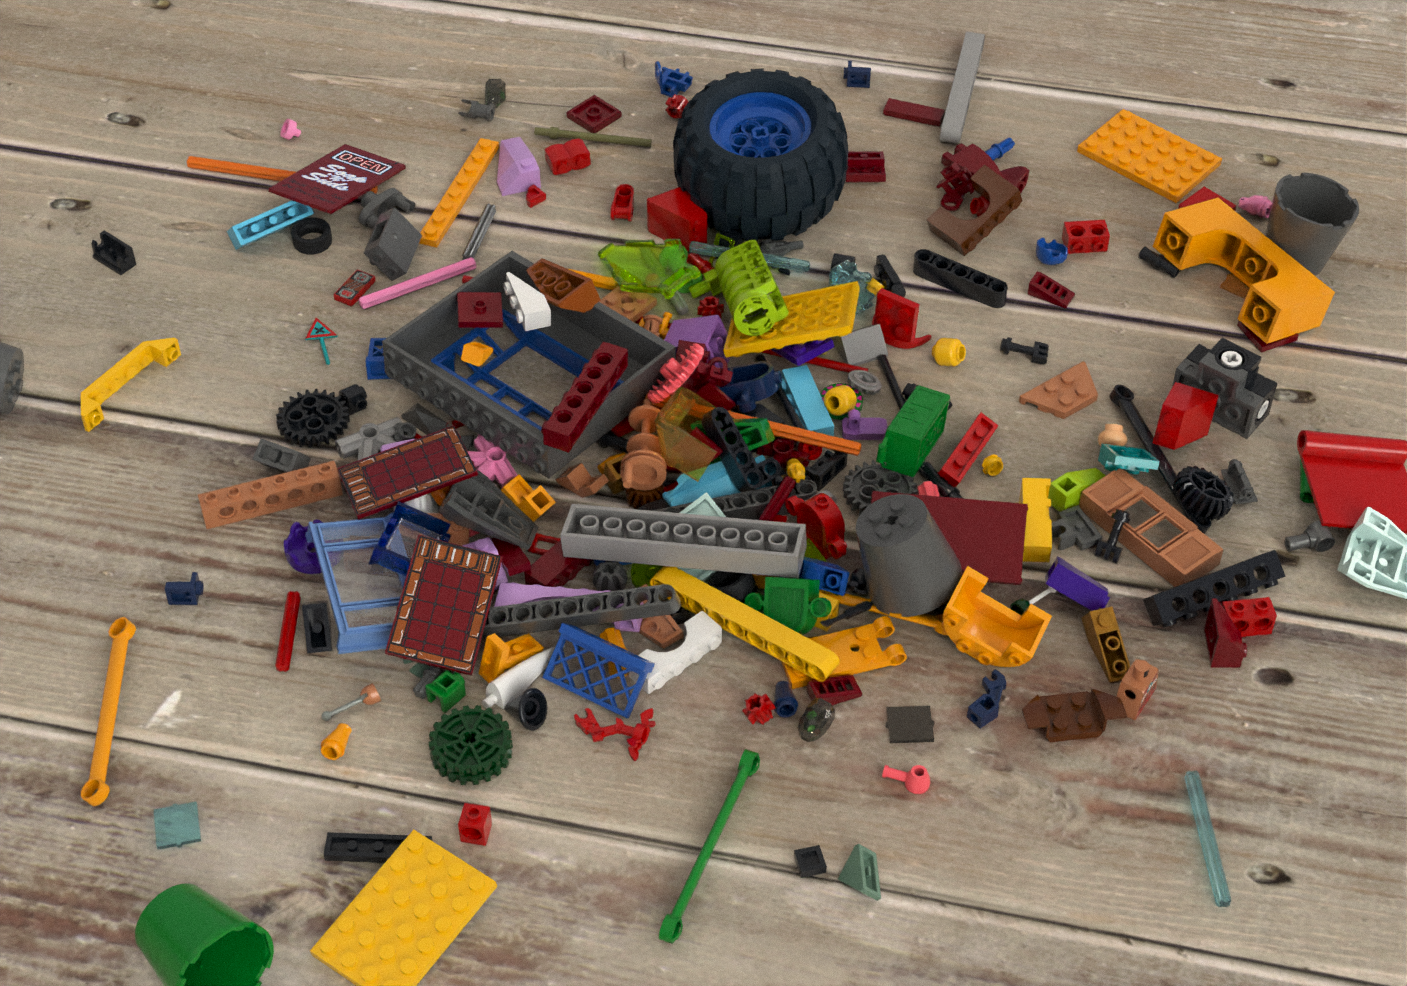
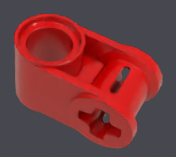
[611,184,634,222]

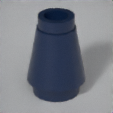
[774,681,798,718]

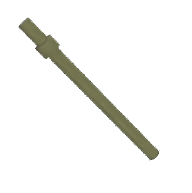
[534,127,652,147]

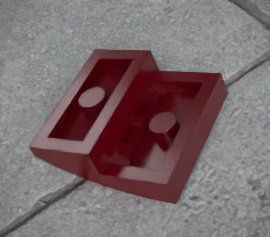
[846,151,886,182]

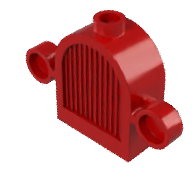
[785,493,847,560]

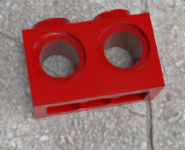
[1062,220,1110,254]
[1222,597,1277,637]

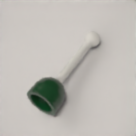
[1010,586,1057,615]

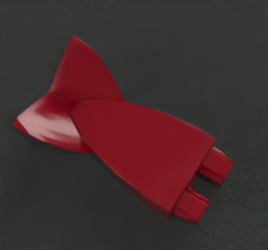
[941,143,1029,194]

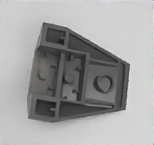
[438,469,539,550]

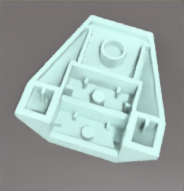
[1337,507,1407,599]

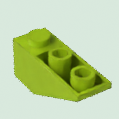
[1048,468,1106,512]

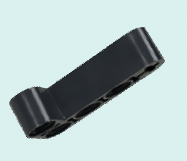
[701,407,781,492]

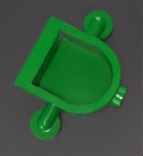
[745,577,832,635]

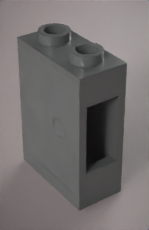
[364,207,422,281]

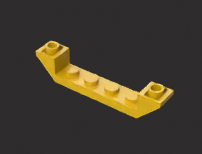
[81,338,181,432]

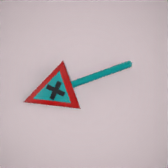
[305,318,337,365]

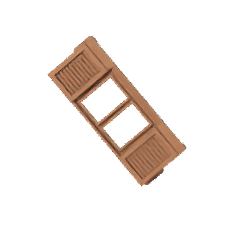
[1079,468,1224,587]

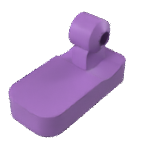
[842,410,887,440]

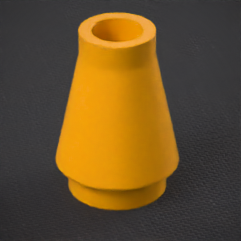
[321,723,352,760]

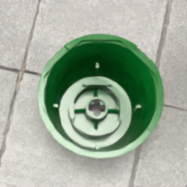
[135,883,274,986]

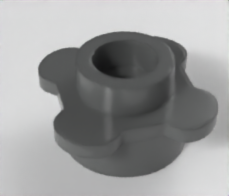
[394,422,417,442]

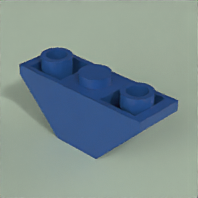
[799,557,850,596]

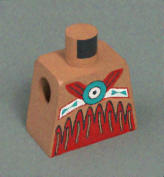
[1116,659,1159,720]

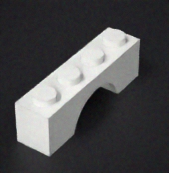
[629,611,722,694]

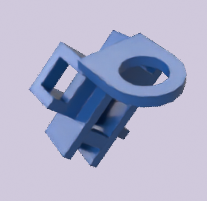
[655,61,693,97]

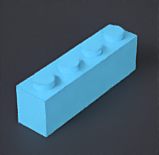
[227,201,314,250]
[780,365,834,436]

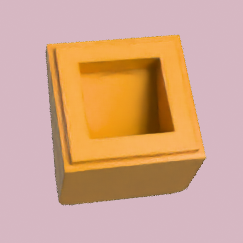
[461,341,494,367]

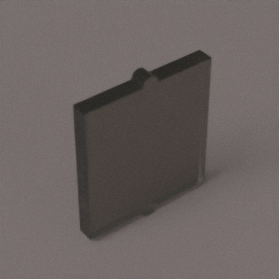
[885,706,935,743]

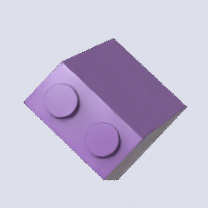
[664,315,731,368]

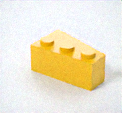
[1019,478,1052,562]

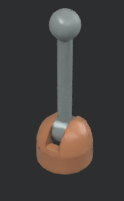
[322,683,381,721]

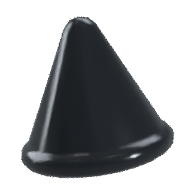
[505,688,548,731]

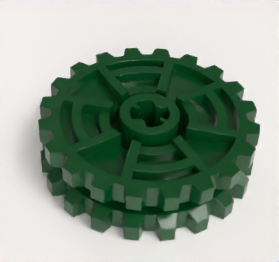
[429,705,513,785]

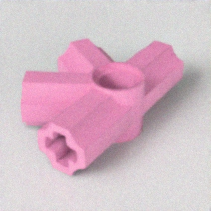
[467,434,517,489]

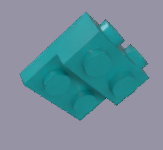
[1098,443,1160,474]

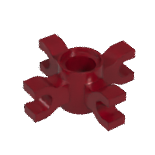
[756,438,810,479]

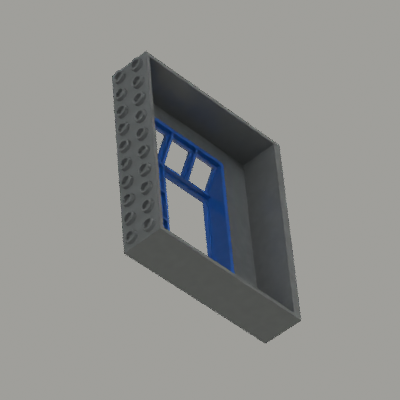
[382,251,675,479]

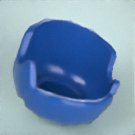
[1036,237,1068,265]

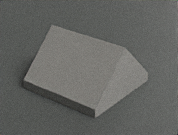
[831,324,888,366]

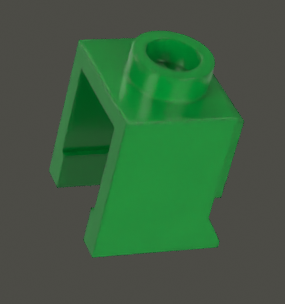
[425,670,466,713]

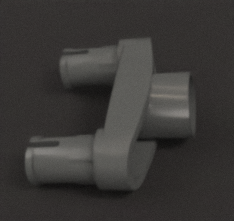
[359,188,416,229]

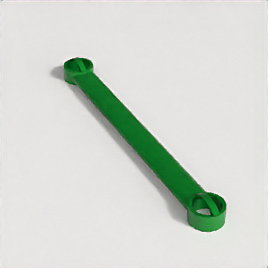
[659,749,760,944]

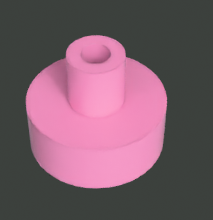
[280,119,301,140]

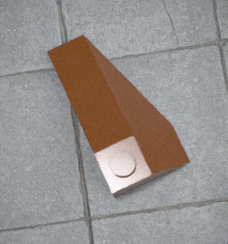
[526,258,601,313]

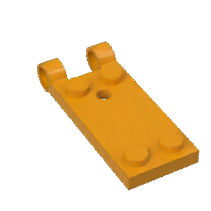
[781,616,907,689]

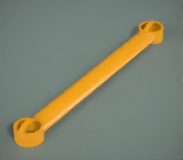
[752,574,948,635]
[81,617,136,806]

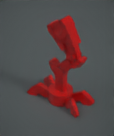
[574,708,656,761]

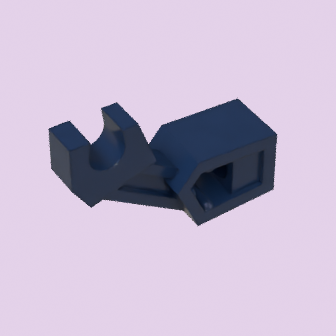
[967,669,1006,729]

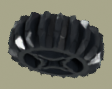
[1172,466,1235,520]

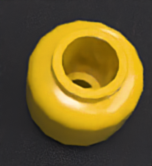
[932,338,966,367]
[824,385,857,416]

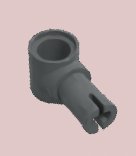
[1284,521,1335,552]

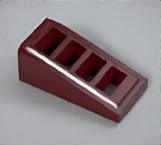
[1028,271,1075,309]
[807,675,862,710]

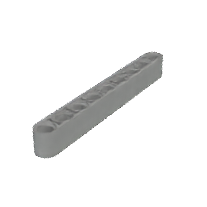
[940,32,985,144]

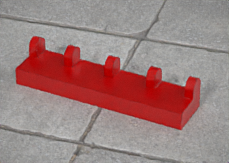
[937,412,999,487]

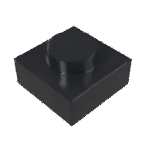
[794,845,827,878]

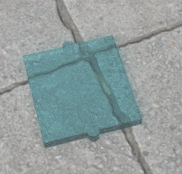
[154,801,201,850]

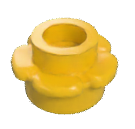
[865,277,885,296]
[982,454,1003,476]

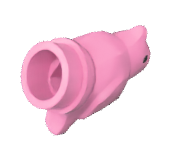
[1238,195,1272,218]

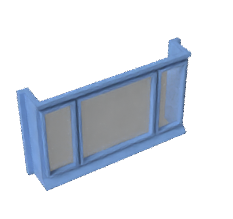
[305,512,410,654]

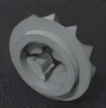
[847,370,882,395]

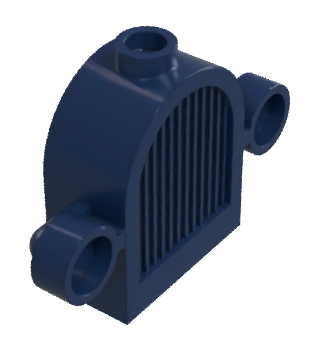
[719,361,782,413]

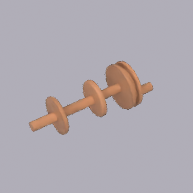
[620,399,667,491]

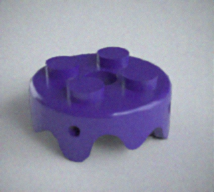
[284,519,344,574]

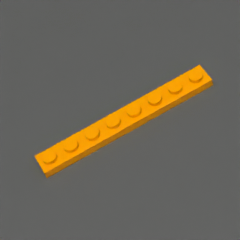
[419,138,499,248]

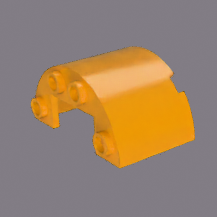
[943,566,1052,667]

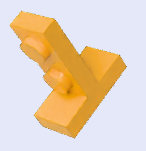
[478,633,544,683]

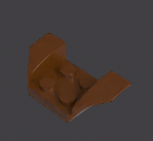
[1022,688,1127,743]

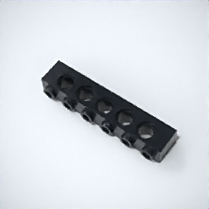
[1143,550,1286,628]

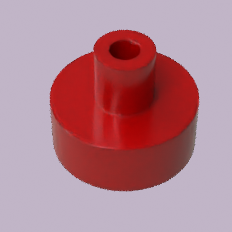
[798,442,822,460]

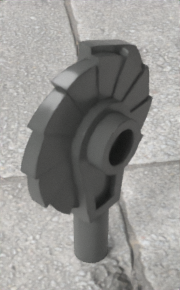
[758,239,804,259]

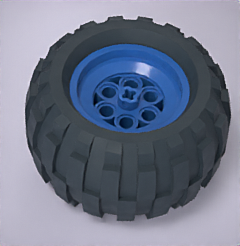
[673,68,848,242]

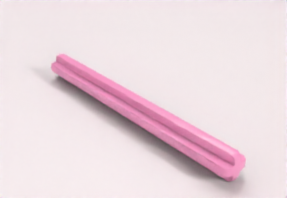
[359,257,476,309]

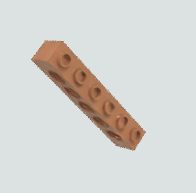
[198,461,343,529]

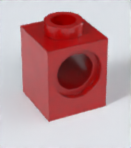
[458,803,492,846]

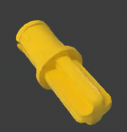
[786,458,805,483]

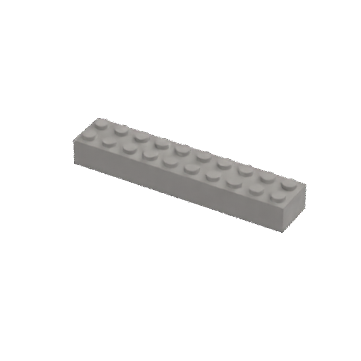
[560,504,807,578]

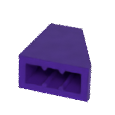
[1045,556,1110,611]

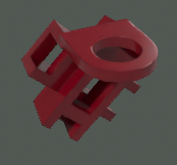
[936,162,974,211]
[690,357,733,389]

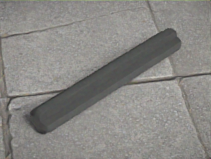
[462,203,496,260]

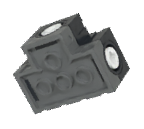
[1172,337,1277,439]

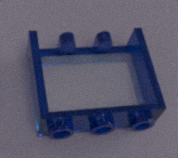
[368,501,451,576]

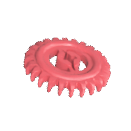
[647,343,704,404]

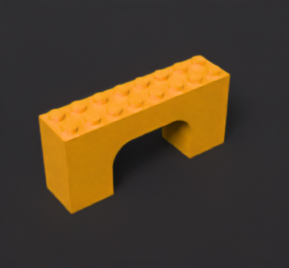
[1152,198,1335,344]

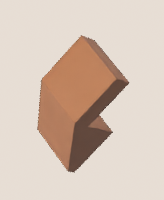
[555,463,609,498]

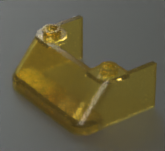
[655,387,734,482]

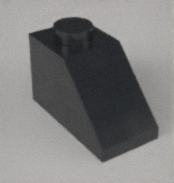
[302,600,332,654]

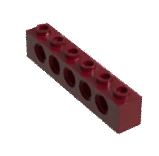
[541,341,628,453]

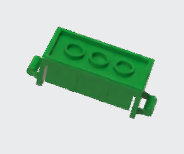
[876,385,950,477]

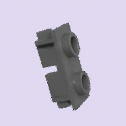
[1221,459,1258,505]

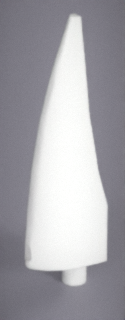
[482,644,565,709]

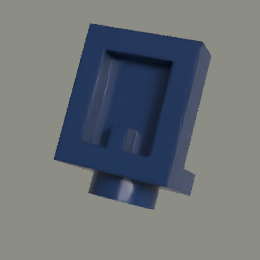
[843,61,871,88]
[165,572,204,605]

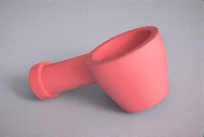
[882,765,930,794]

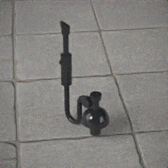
[820,568,873,628]

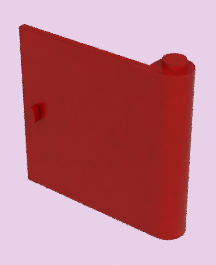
[1297,430,1407,533]

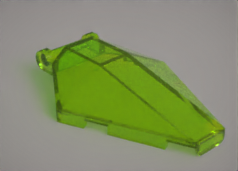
[598,239,701,299]

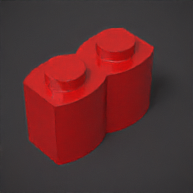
[545,139,591,175]

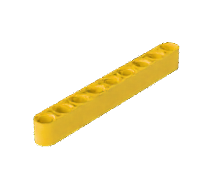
[649,566,840,682]

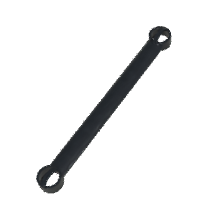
[1109,385,1211,534]

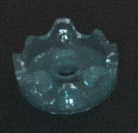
[829,259,874,314]

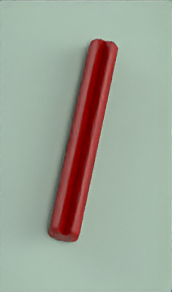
[275,591,301,672]

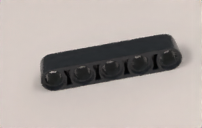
[913,249,1008,308]

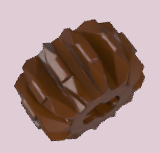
[626,485,664,510]

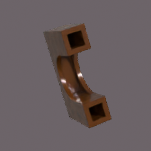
[926,165,1022,256]

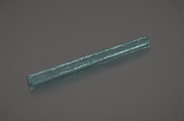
[689,241,810,272]
[1185,770,1231,907]

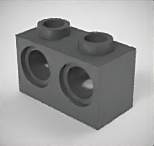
[252,439,311,473]

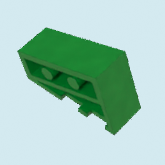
[690,418,775,465]

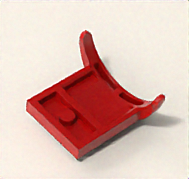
[872,288,932,349]

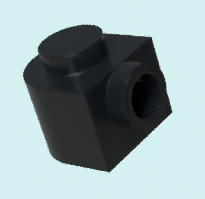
[339,384,367,415]

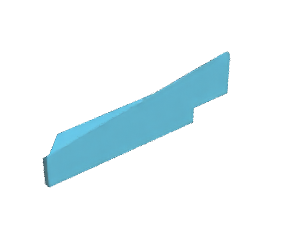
[662,455,772,507]

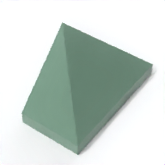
[838,844,881,901]

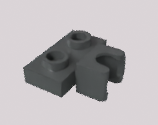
[1052,505,1102,551]

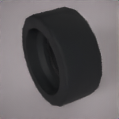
[291,217,332,255]
[707,571,756,601]

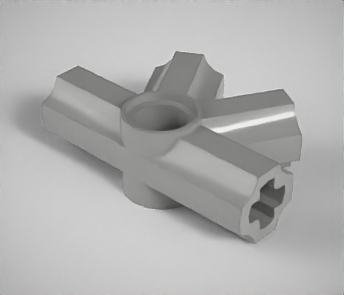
[335,417,405,461]

